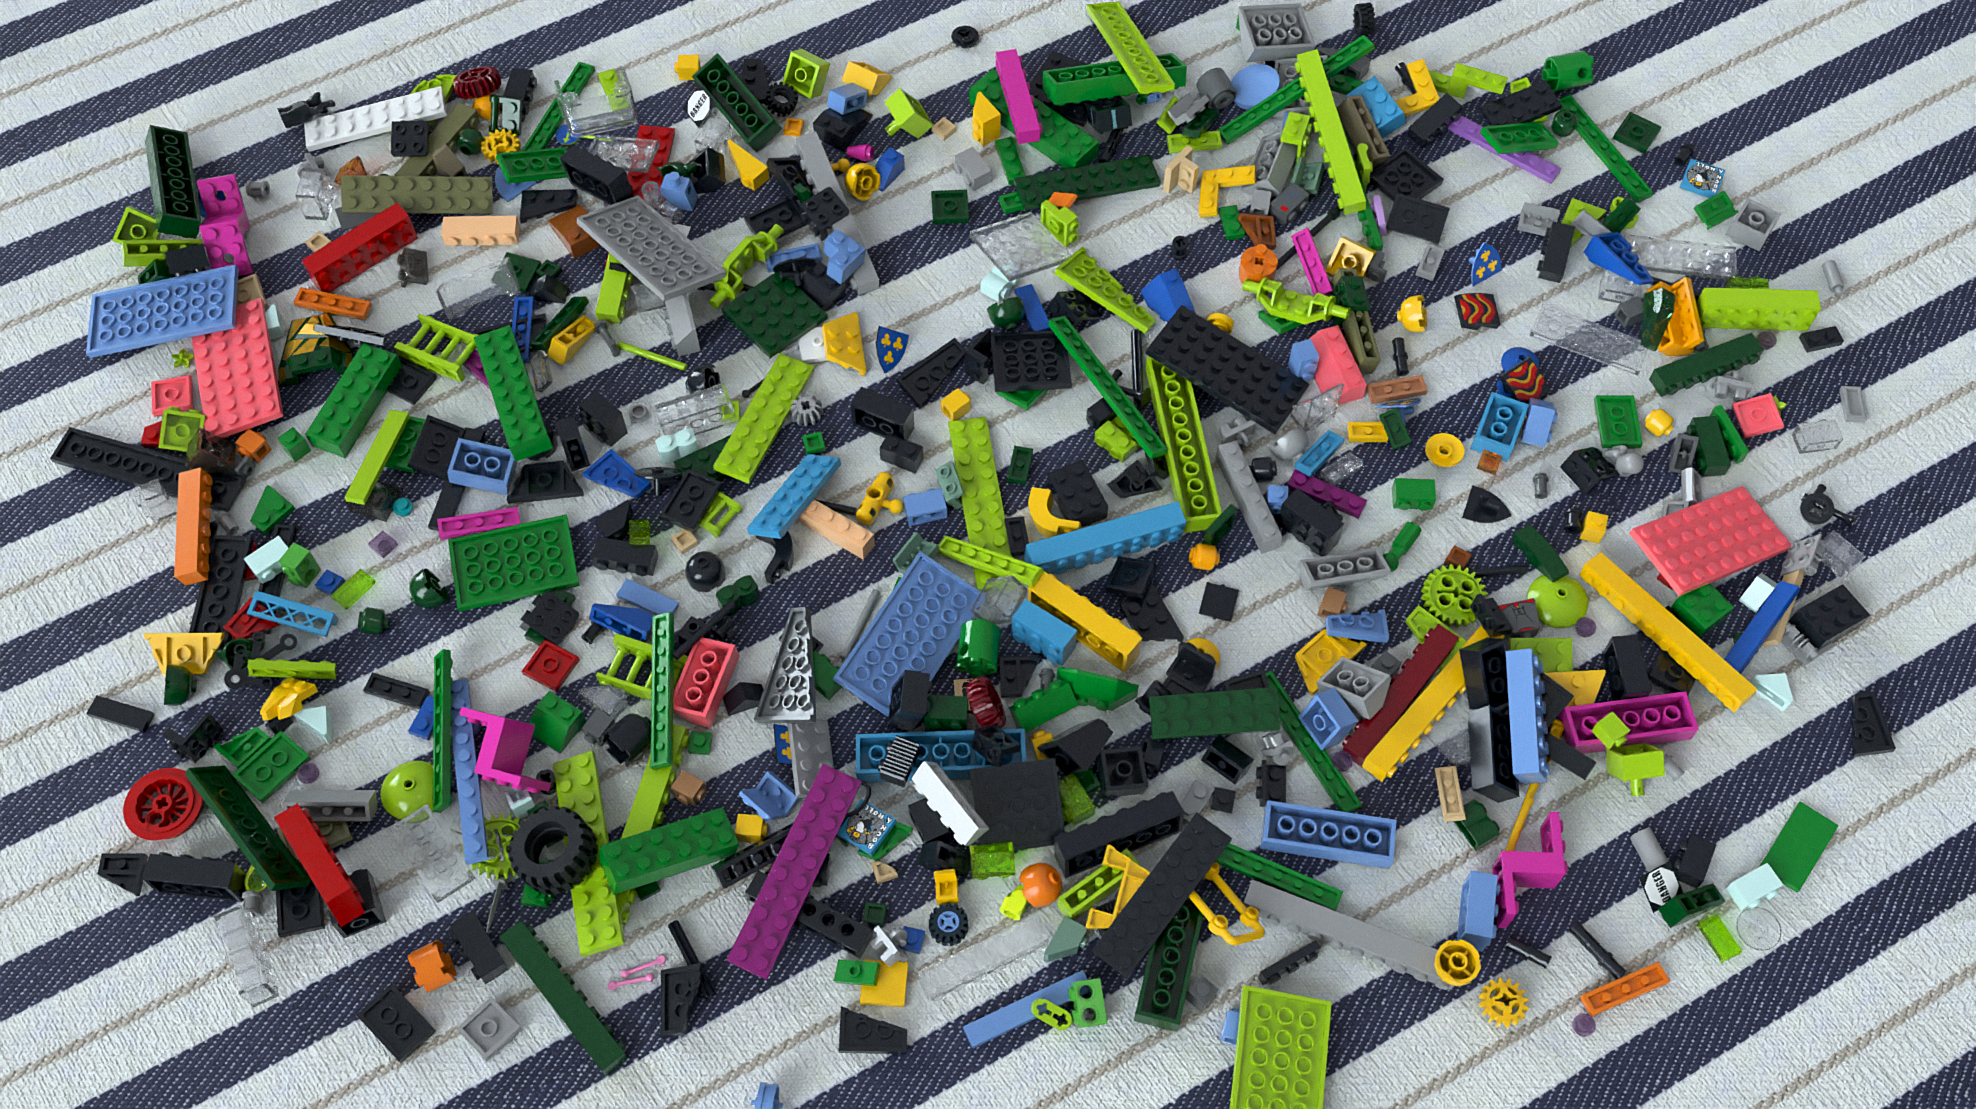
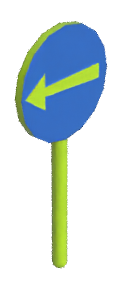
[556,124,613,145]

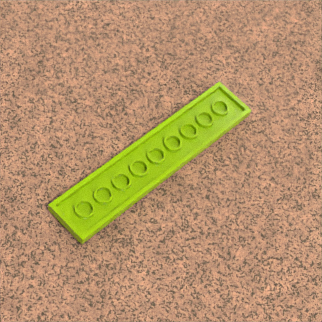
[1086,1,1175,94]
[948,417,1017,593]
[553,750,625,957]

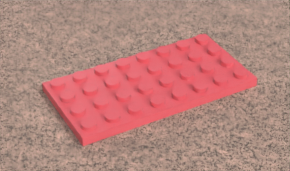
[192,297,284,443]
[1629,486,1792,596]

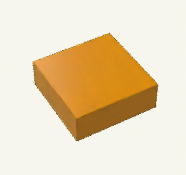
[783,117,805,137]

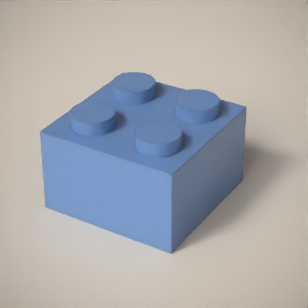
[1298,688,1358,751]

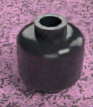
[1249,457,1277,483]

